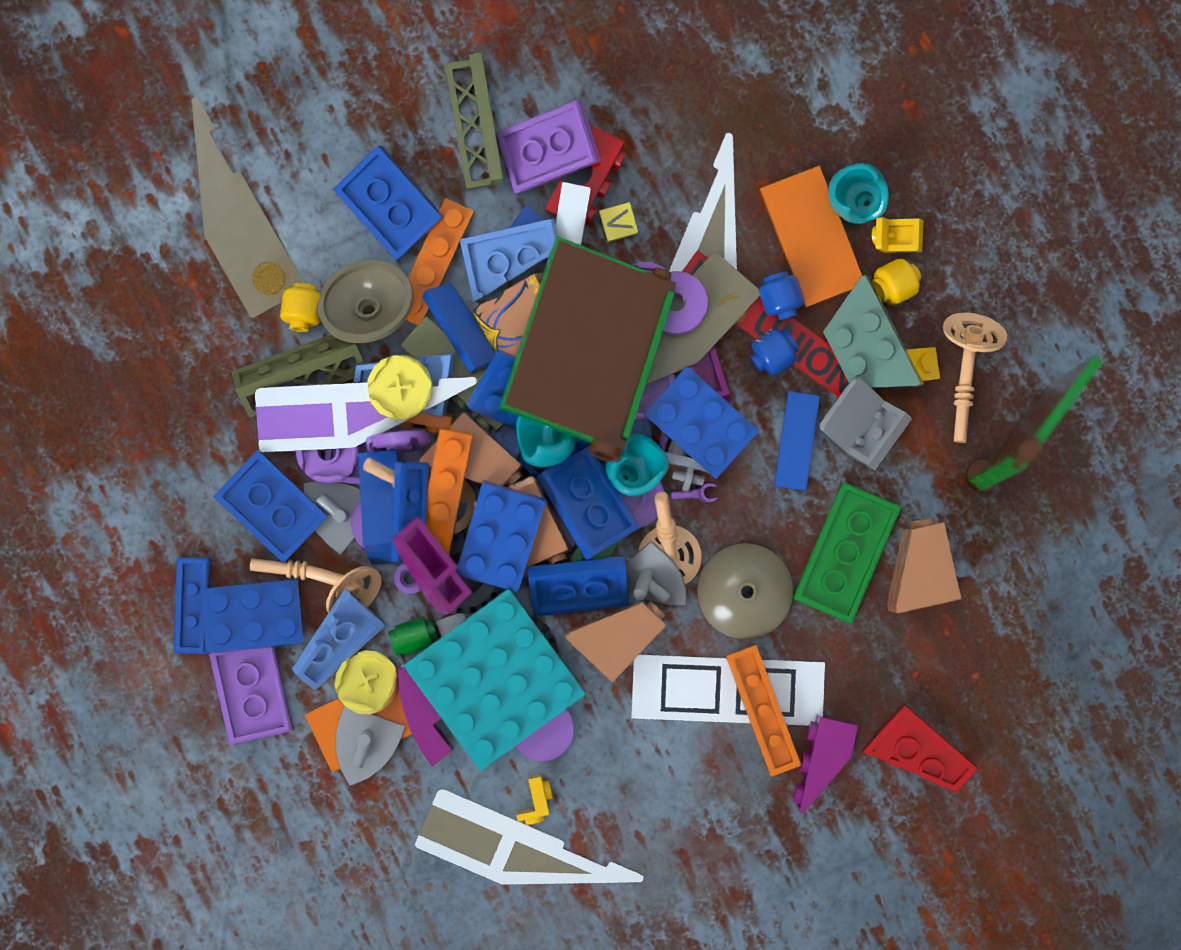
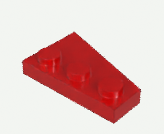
[862,703,978,793]

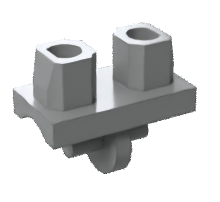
[665,440,710,492]

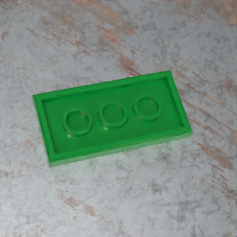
[792,482,902,624]

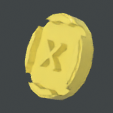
[367,355,433,420]
[335,650,399,715]

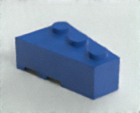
[358,450,405,565]

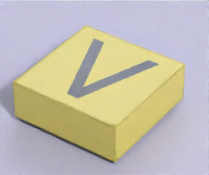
[599,202,638,243]

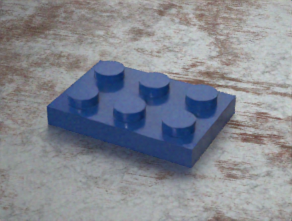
[333,145,444,261]
[466,349,518,428]
[644,366,759,479]
[536,445,640,560]
[213,450,328,563]
[456,480,546,592]
[527,556,629,617]
[201,579,304,654]

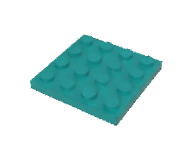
[403,589,586,771]

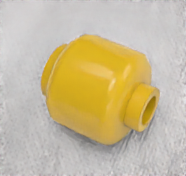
[872,259,921,306]
[280,283,321,332]

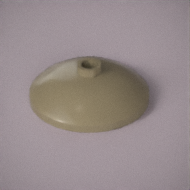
[317,260,413,343]
[697,543,793,639]

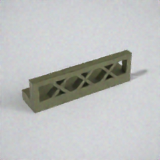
[445,53,504,190]
[232,334,365,418]

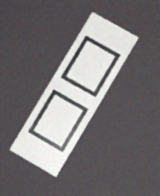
[631,655,825,726]

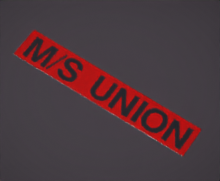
[682,250,849,397]

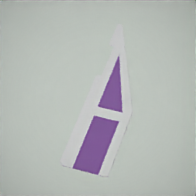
[255,377,477,452]

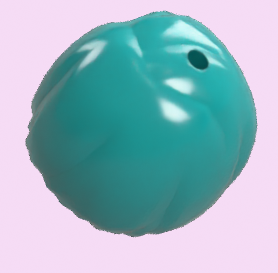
[828,163,889,224]
[516,416,577,467]
[606,433,669,496]

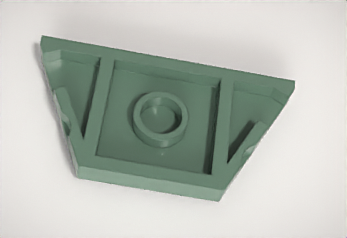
[823,275,924,388]

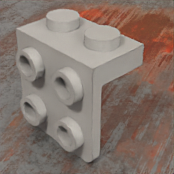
[820,377,912,470]

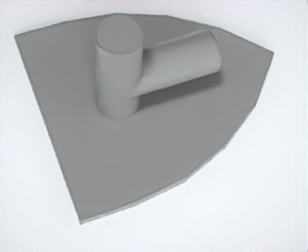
[304,481,360,555]
[625,541,686,605]
[336,705,405,786]

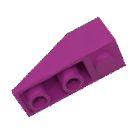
[793,715,858,813]

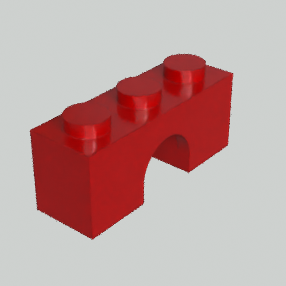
[545,124,627,226]

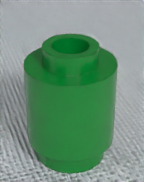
[388,616,438,656]

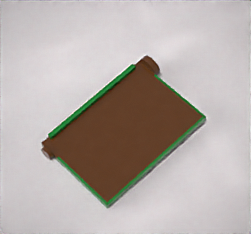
[499,236,676,463]
[966,355,1103,493]

